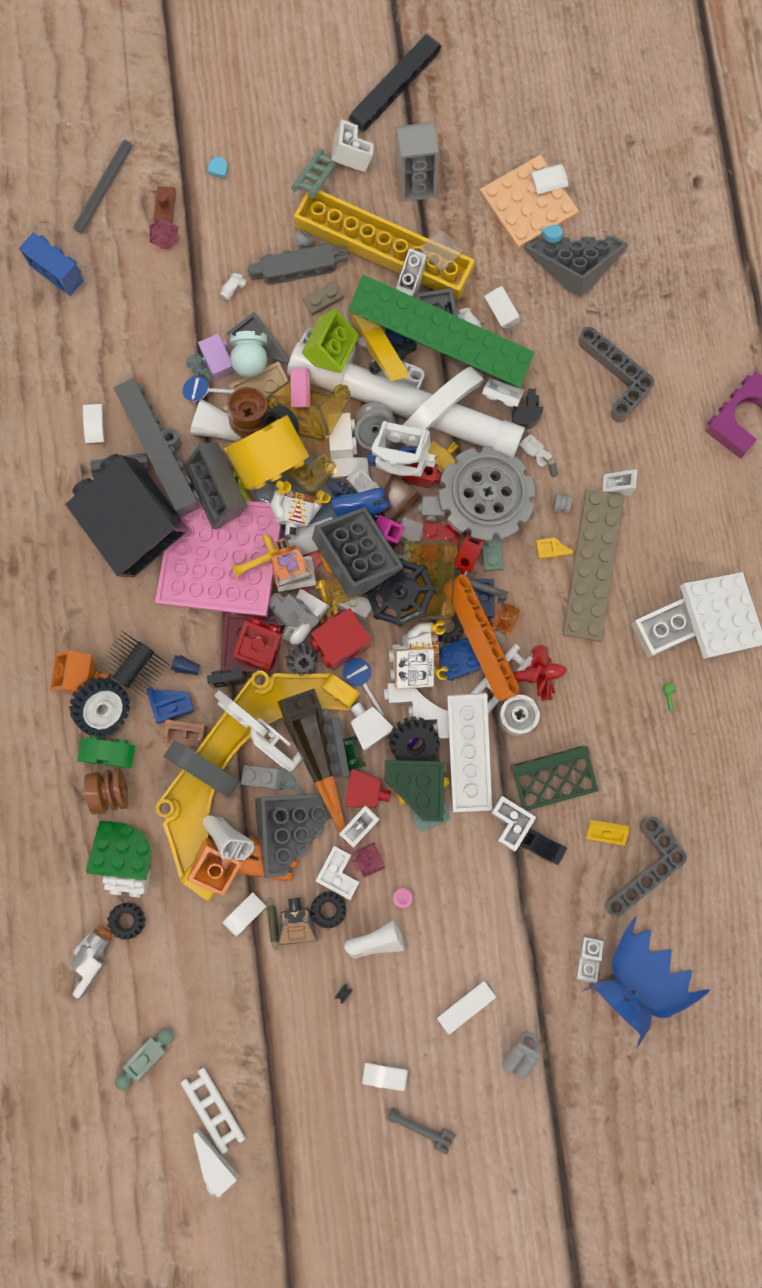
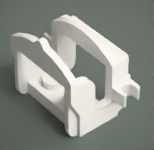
[371,421,436,477]

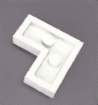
[316,846,359,900]

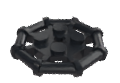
[365,558,436,627]

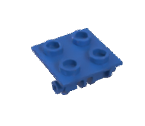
[438,637,482,681]

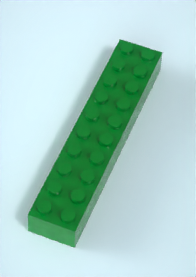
[347,274,535,387]

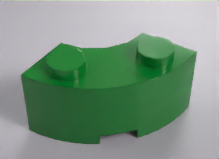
[77,735,135,769]

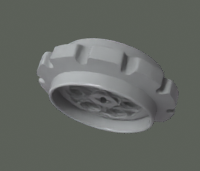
[438,447,535,542]

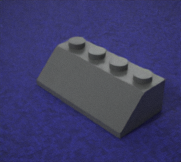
[184,442,248,529]

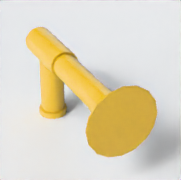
[230,534,278,581]

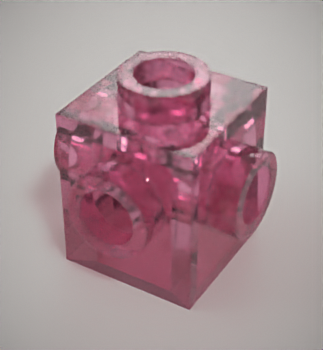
[150,219,179,250]
[352,842,385,877]

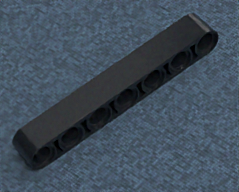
[349,34,442,132]

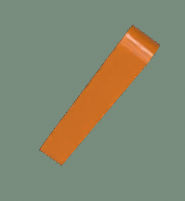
[445,574,520,702]

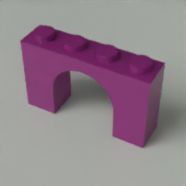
[705,371,762,459]

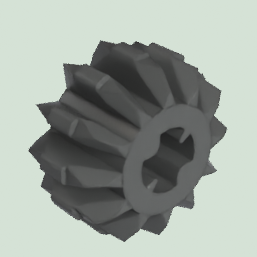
[285,642,319,676]

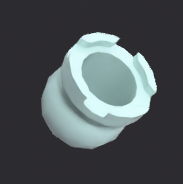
[230,331,267,378]

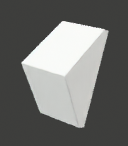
[602,469,637,496]
[339,805,380,848]

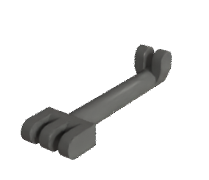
[445,567,509,605]
[386,1107,456,1155]

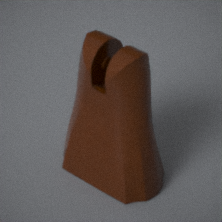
[372,474,422,522]

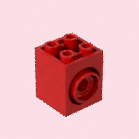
[310,608,372,671]

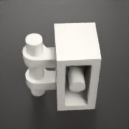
[102,870,150,898]

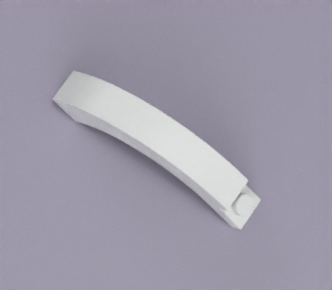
[403,366,486,447]

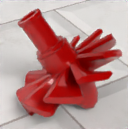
[513,644,567,702]

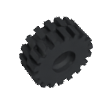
[389,716,440,761]

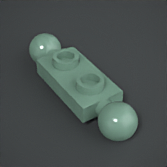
[115,1028,174,1091]

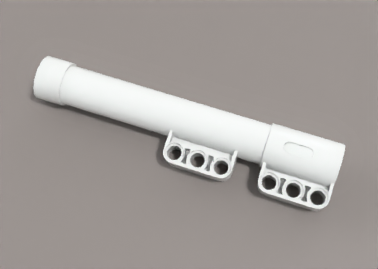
[287,328,525,457]

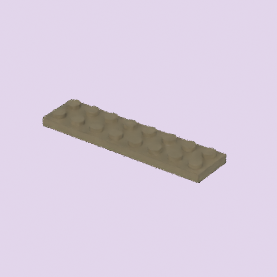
[563,489,624,642]

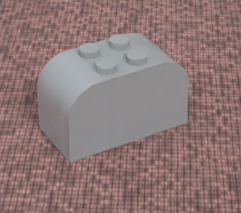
[395,122,439,202]

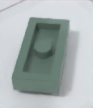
[482,536,504,572]

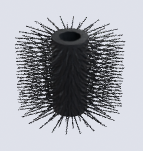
[97,631,169,698]

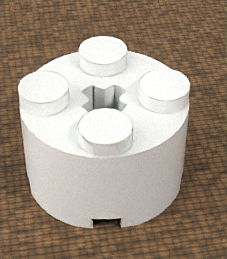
[499,695,540,736]

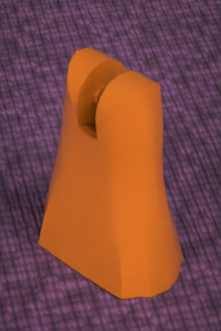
[238,835,298,882]

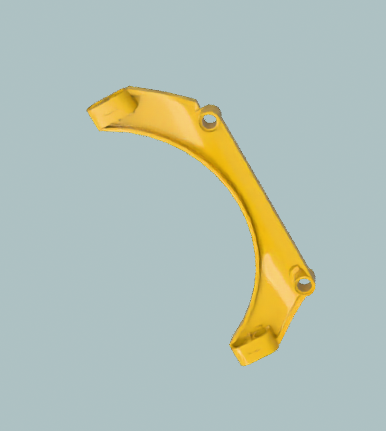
[156,671,360,902]

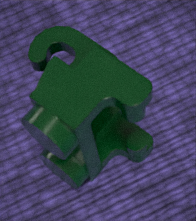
[343,736,366,771]

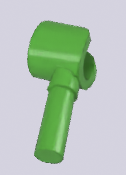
[662,683,676,711]

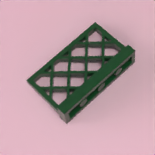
[510,745,598,811]

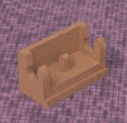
[163,720,207,747]

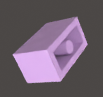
[198,334,235,381]

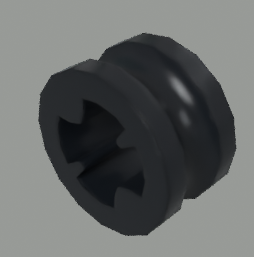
[334,984,353,1004]

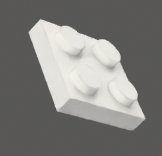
[482,377,525,407]

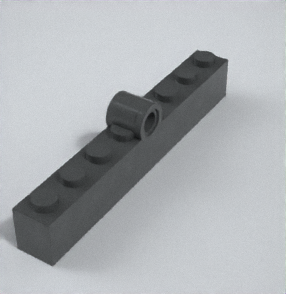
[113,378,200,517]

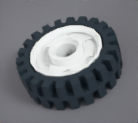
[69,677,130,737]

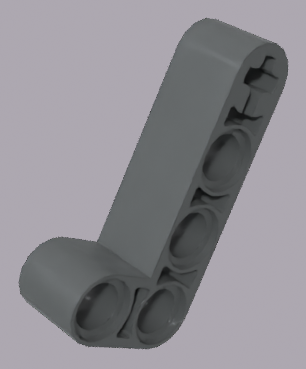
[163,740,239,798]

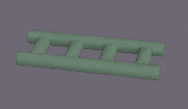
[291,149,338,198]

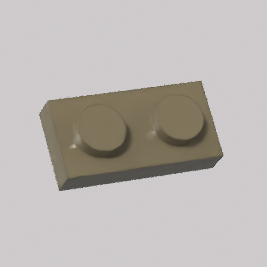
[303,281,344,316]

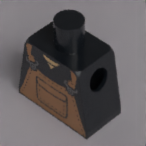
[278,897,317,945]

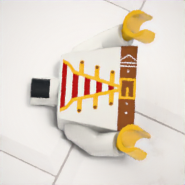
[270,480,331,537]
[393,620,448,680]

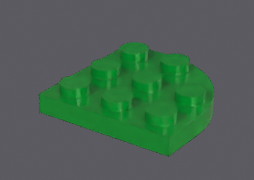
[86,821,151,880]

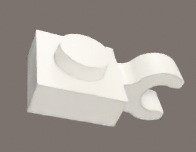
[519,434,552,467]

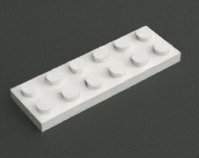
[447,693,492,812]

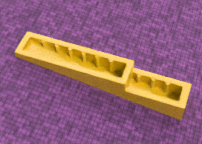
[352,314,409,382]

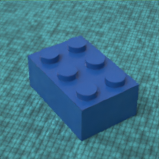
[19,232,84,296]

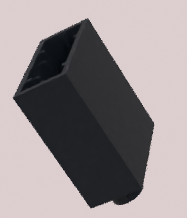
[65,454,189,578]

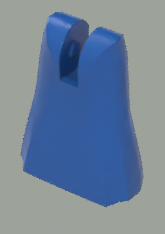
[331,487,390,517]

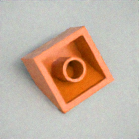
[188,837,242,896]

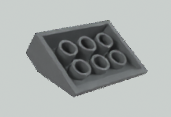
[312,507,403,599]

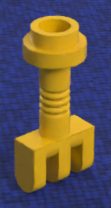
[314,579,338,624]

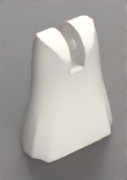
[190,400,243,441]
[282,588,331,647]
[203,816,254,860]
[344,920,405,959]

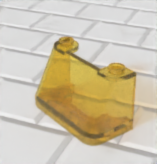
[266,379,351,441]
[402,541,457,620]

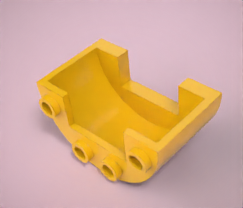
[223,415,309,491]

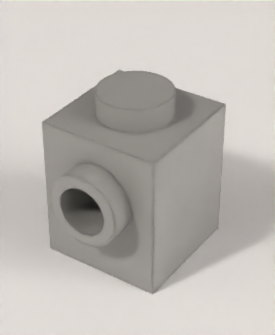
[418,496,445,523]

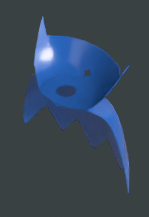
[581,916,710,1047]

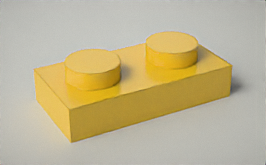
[586,820,629,846]

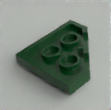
[384,760,444,821]

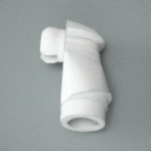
[220,273,247,301]
[457,308,482,328]

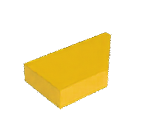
[535,537,573,560]

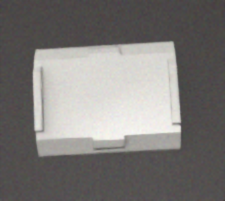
[530,164,568,195]

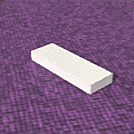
[437,980,496,1035]

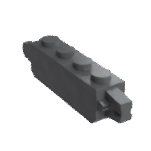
[247,244,348,285]

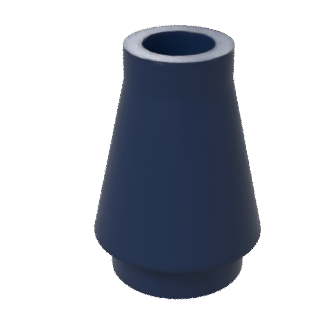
[170,655,200,676]

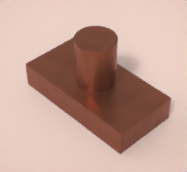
[153,186,176,224]

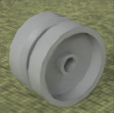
[354,402,395,450]

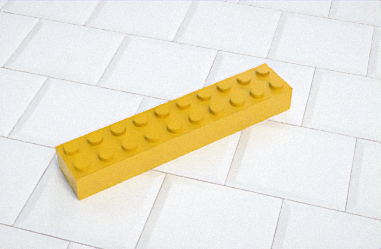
[294,190,475,300]

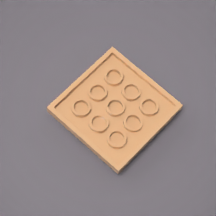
[479,155,579,250]

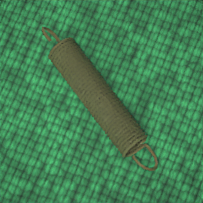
[266,898,279,950]

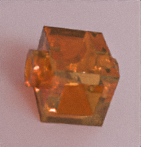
[492,603,520,636]

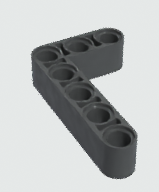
[578,327,654,422]
[605,817,687,916]

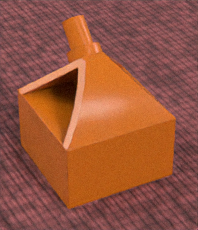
[50,650,111,695]

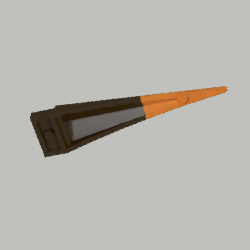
[277,689,349,844]

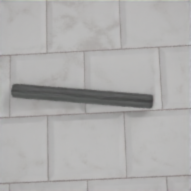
[73,140,132,233]

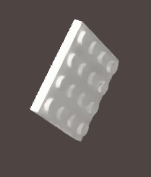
[680,572,762,659]

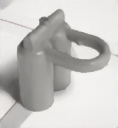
[502,1032,540,1079]

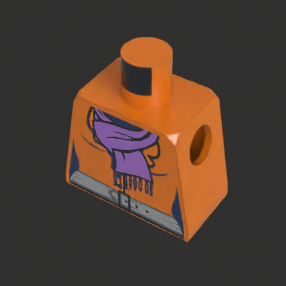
[270,538,312,588]

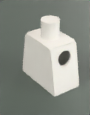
[350,702,393,752]

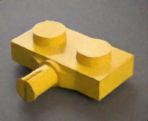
[429,440,459,473]

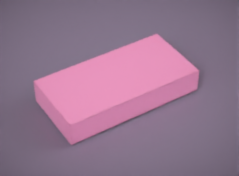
[291,368,310,408]

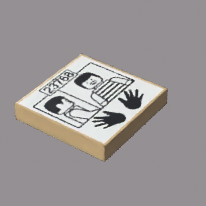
[395,647,434,689]

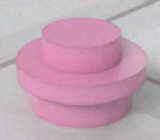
[393,888,413,908]

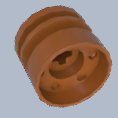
[227,387,268,437]
[84,768,128,815]

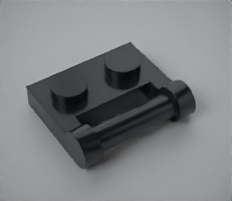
[207,668,246,689]

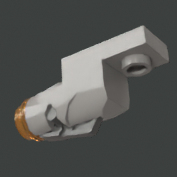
[269,590,319,628]
[71,925,112,999]

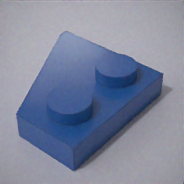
[146,688,195,724]

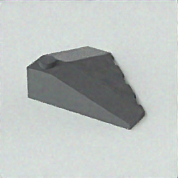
[525,236,628,297]
[255,794,332,878]

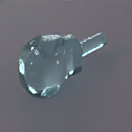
[186,354,214,381]
[278,767,303,794]

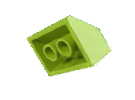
[302,308,359,373]

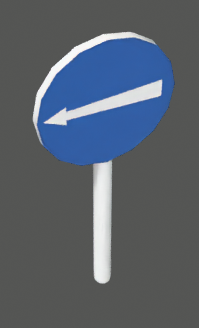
[183,376,235,402]
[343,658,384,716]

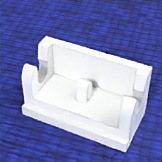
[484,286,521,330]

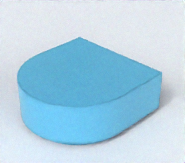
[207,157,228,178]
[541,224,563,243]

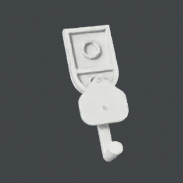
[214,690,303,771]

